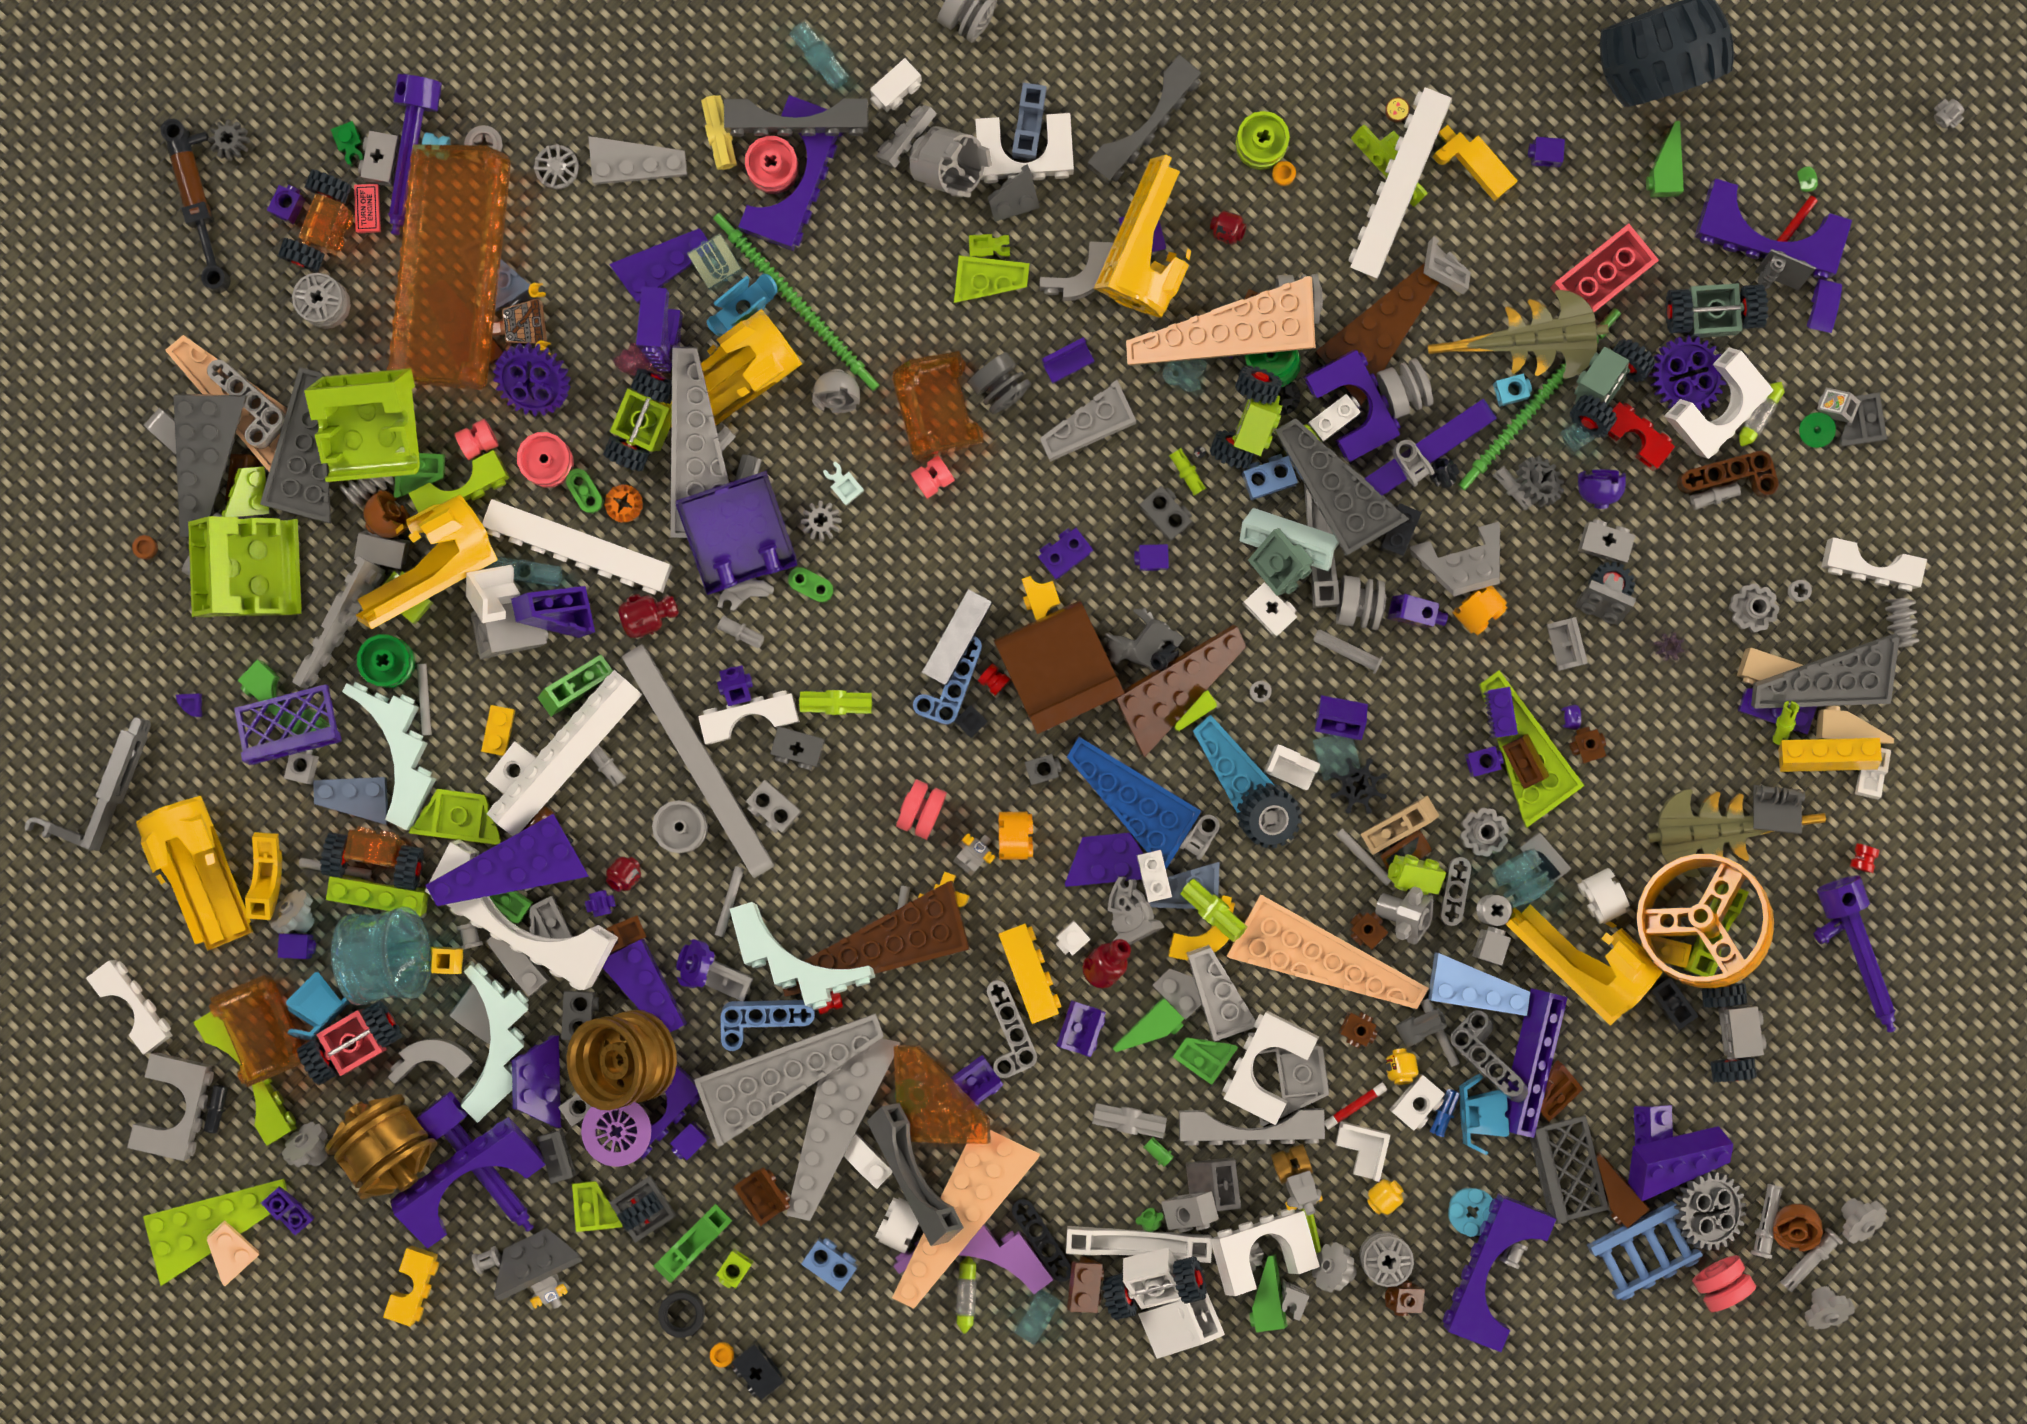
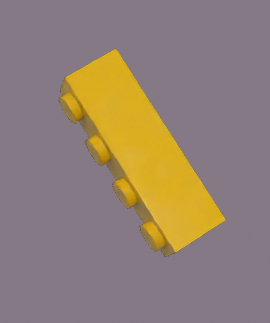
[1778,738,1882,772]
[999,923,1062,1024]

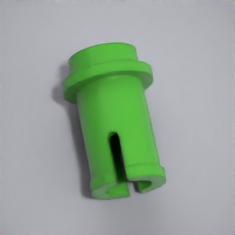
[1143,1136,1174,1167]

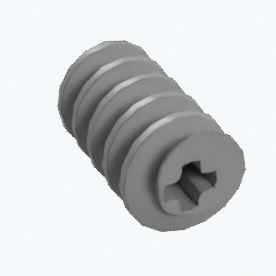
[339,476,395,507]
[1885,598,1919,648]
[1476,895,1512,926]

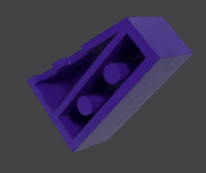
[511,586,595,638]

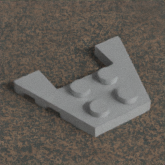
[1410,522,1500,596]
[1248,1032,1330,1126]

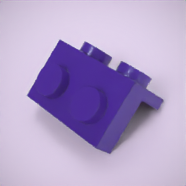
[1056,1000,1106,1057]
[944,1055,1003,1113]
[1634,1105,1673,1146]

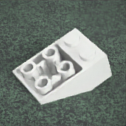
[1138,1293,1225,1359]

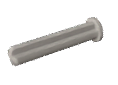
[1313,630,1383,674]

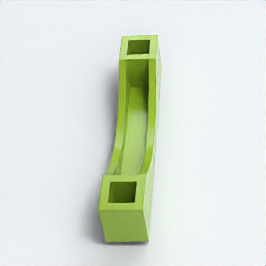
[193,1006,297,1146]

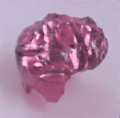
[613,343,651,376]

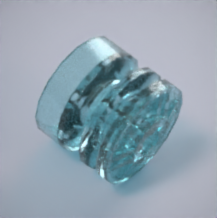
[1490,848,1555,908]

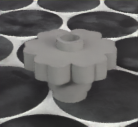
[1729,584,1779,633]
[1460,808,1509,856]
[269,889,315,934]
[282,1122,328,1167]
[1841,1198,1887,1244]
[1312,1242,1357,1293]
[1805,1286,1855,1329]

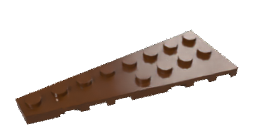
[783,881,970,997]

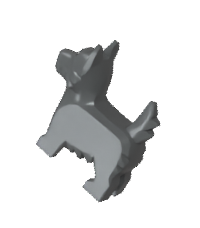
[1104,607,1184,673]

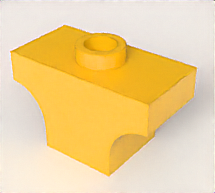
[1022,576,1060,620]

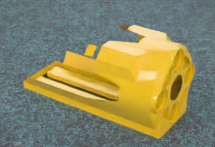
[1093,155,1191,318]
[671,309,802,428]
[356,495,498,629]
[136,796,253,951]
[1506,904,1663,1026]

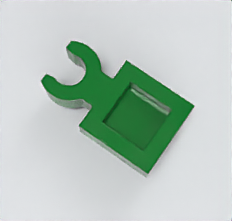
[331,121,364,166]

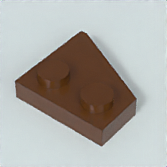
[1540,1060,1583,1122]

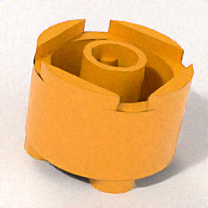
[1452,586,1507,635]
[999,812,1033,860]

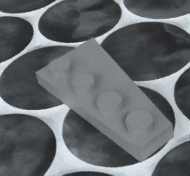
[588,136,688,185]
[1040,380,1137,462]
[1186,945,1256,1042]

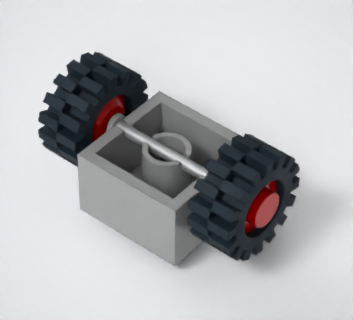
[1701,983,1766,1082]

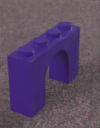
[1303,350,1400,462]
[598,1064,701,1159]

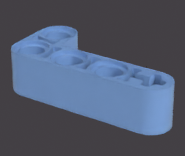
[913,637,982,725]
[721,1000,815,1051]

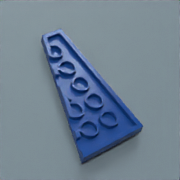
[1067,737,1201,869]

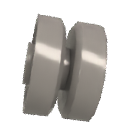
[652,800,708,853]

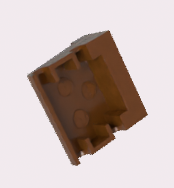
[993,600,1125,734]

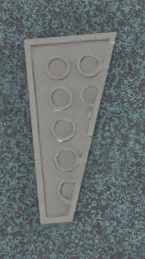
[292,555,386,689]

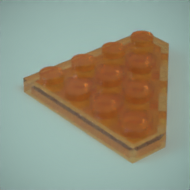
[894,1045,991,1144]

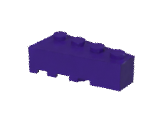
[603,939,687,1032]
[1628,1126,1733,1201]

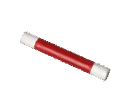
[1324,1082,1387,1130]

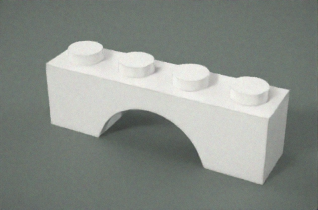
[1821,538,1927,592]
[698,690,800,745]
[86,960,173,1054]

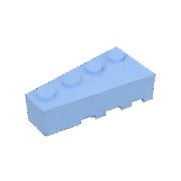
[1428,952,1530,1016]

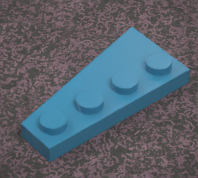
[1193,715,1275,813]

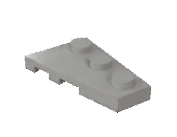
[875,105,937,168]

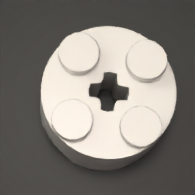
[1577,868,1630,924]
[875,1197,919,1254]

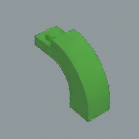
[653,1204,732,1283]

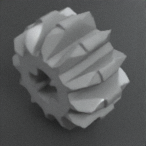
[801,501,842,542]

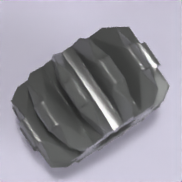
[208,119,250,161]

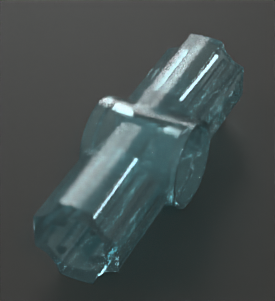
[789,21,849,90]
[488,556,563,587]

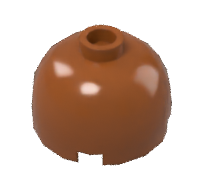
[363,490,410,539]
[1773,1204,1823,1251]

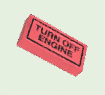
[354,184,381,233]

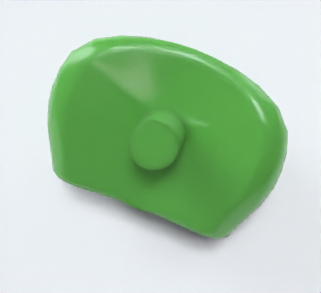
[1797,166,1818,192]

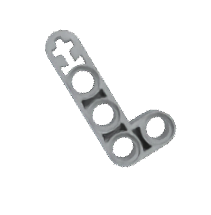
[207,360,286,449]
[987,979,1037,1078]

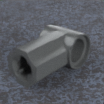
[735,454,762,481]
[1395,1008,1447,1047]

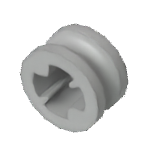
[1788,580,1812,602]
[1250,681,1271,702]

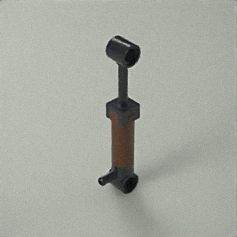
[160,118,231,293]

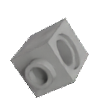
[284,750,319,784]
[558,1094,592,1127]

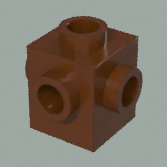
[1569,726,1606,764]
[1349,912,1388,950]
[1338,1011,1378,1048]
[1385,1280,1425,1316]

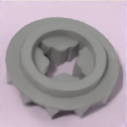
[464,125,503,164]

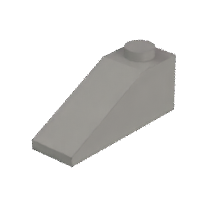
[486,936,551,996]

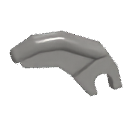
[717,579,774,611]

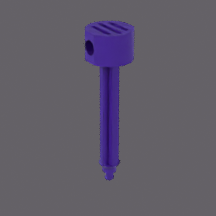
[387,74,442,235]
[1817,875,1896,1033]
[416,1091,534,1232]

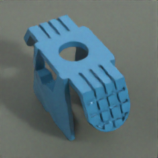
[707,274,777,337]
[286,972,353,1041]
[1459,1073,1509,1155]

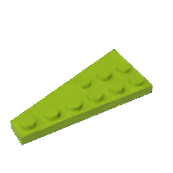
[1479,670,1584,828]
[143,1178,288,1286]

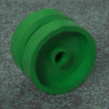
[1245,350,1301,387]
[357,634,415,688]

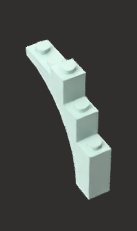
[342,682,436,830]
[730,902,875,1010]
[461,961,529,1123]

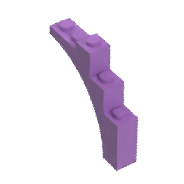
[894,1224,1053,1294]

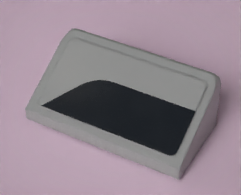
[1520,833,1571,884]

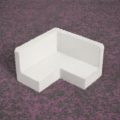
[466,565,520,623]
[1264,744,1320,790]
[1335,1121,1390,1182]

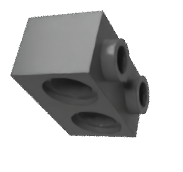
[1139,486,1192,542]
[561,990,599,1040]

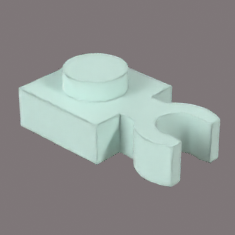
[823,462,864,506]

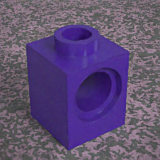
[1528,137,1565,168]
[267,185,306,225]
[1134,544,1169,571]
[1464,746,1504,777]
[277,933,316,959]
[670,1121,709,1160]

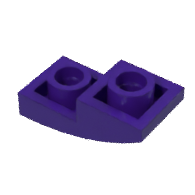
[1807,279,1842,333]
[261,1186,315,1235]

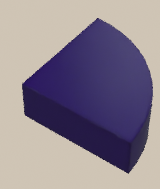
[176,693,202,717]

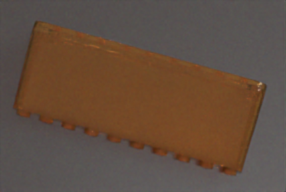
[387,144,511,390]

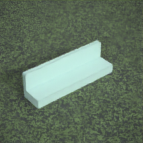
[1240,508,1339,571]

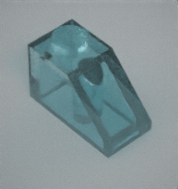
[1014,1289,1060,1345]

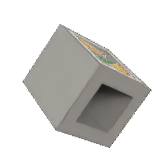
[1817,387,1861,423]

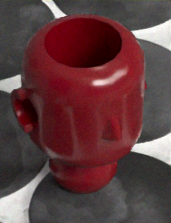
[618,594,679,638]
[1082,939,1131,989]

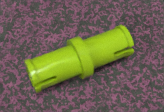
[1169,448,1206,496]
[1772,701,1799,745]

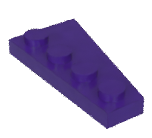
[609,228,714,304]

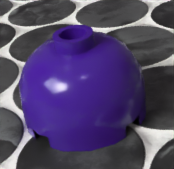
[1578,469,1626,509]

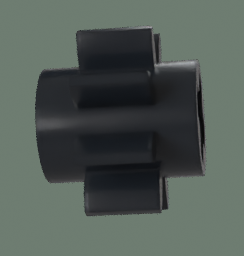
[1429,458,1460,488]

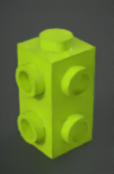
[1387,854,1446,895]

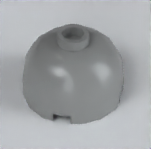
[812,369,860,413]

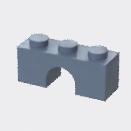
[1012,83,1047,162]

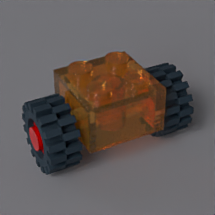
[277,169,353,272]
[320,826,424,891]

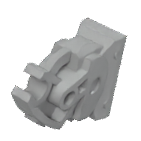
[1108,876,1164,945]

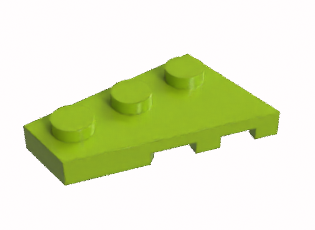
[954,255,1030,303]

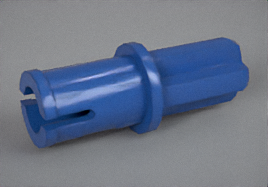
[1429,1089,1460,1138]

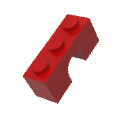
[1607,402,1675,471]

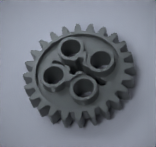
[1674,1171,1747,1251]

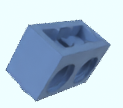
[1242,454,1298,500]
[801,1237,858,1292]

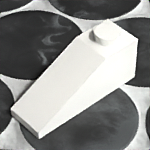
[844,1132,893,1189]

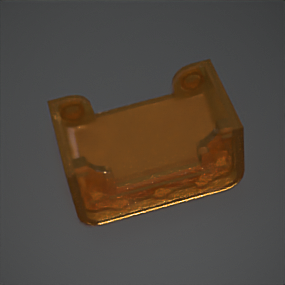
[893,351,984,460]
[209,975,302,1087]

